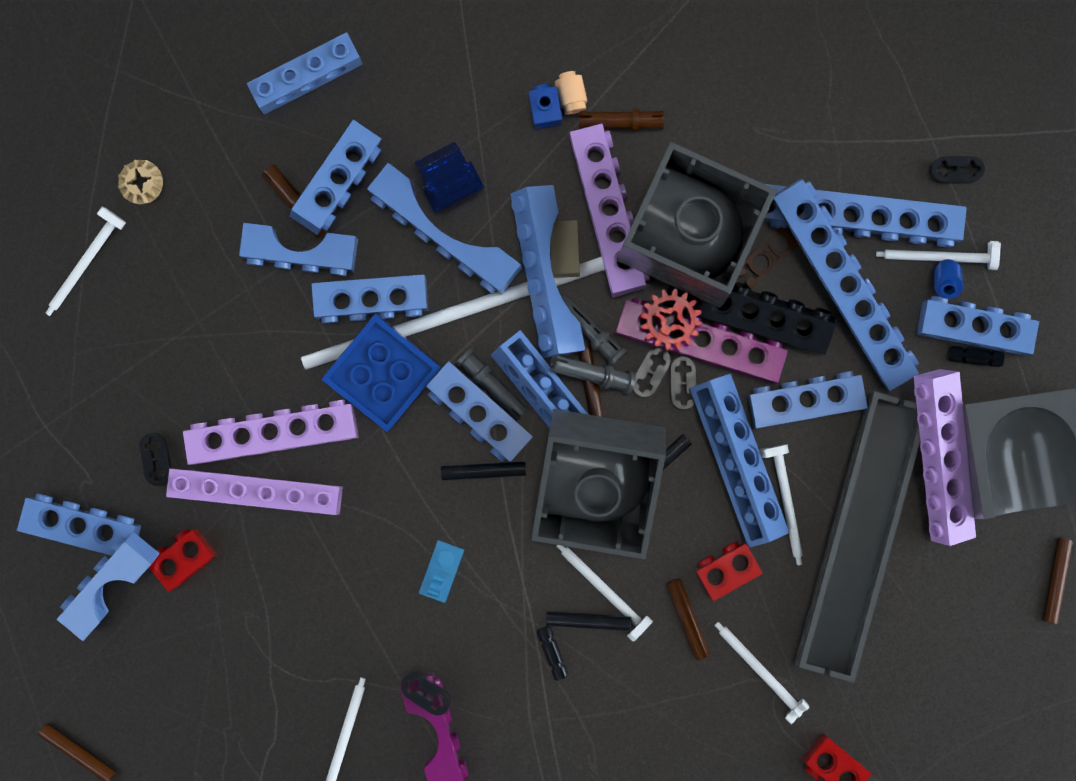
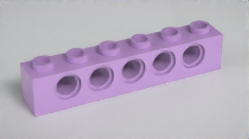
[570,124,650,298]
[914,369,976,546]
[183,400,359,465]
[166,469,343,515]

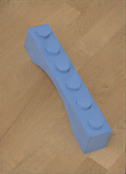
[367,163,522,295]
[511,185,585,358]

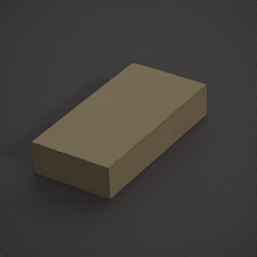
[550,220,580,278]

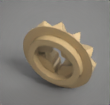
[118,160,163,204]

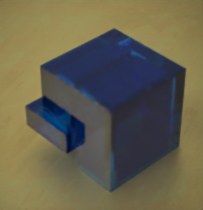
[415,142,484,213]

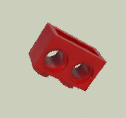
[149,529,218,592]
[694,541,763,601]
[802,733,872,781]

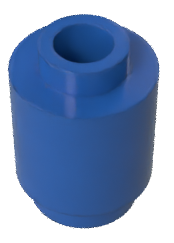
[934,259,963,299]

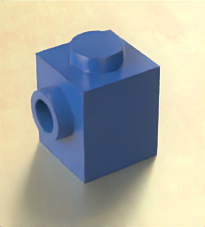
[529,84,562,129]

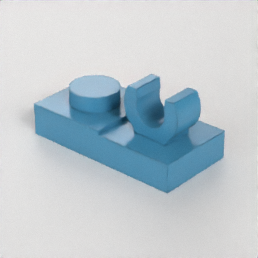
[419,540,465,603]

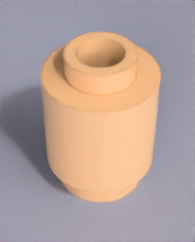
[555,71,588,115]

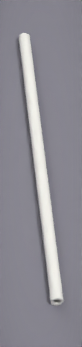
[301,257,623,370]

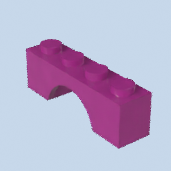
[399,673,469,781]

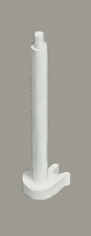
[46,206,126,316]
[876,241,1001,270]
[759,444,803,565]
[556,545,653,642]
[714,622,810,724]
[326,677,366,781]

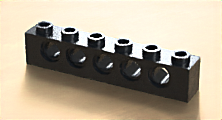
[663,283,836,355]

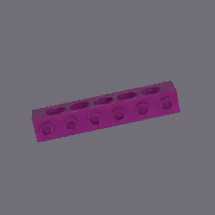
[615,298,788,384]

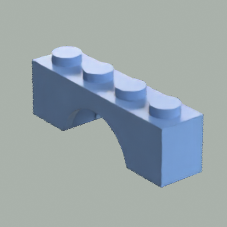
[239,223,358,276]
[56,532,160,641]

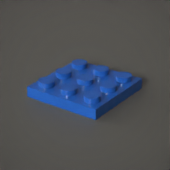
[321,313,441,432]

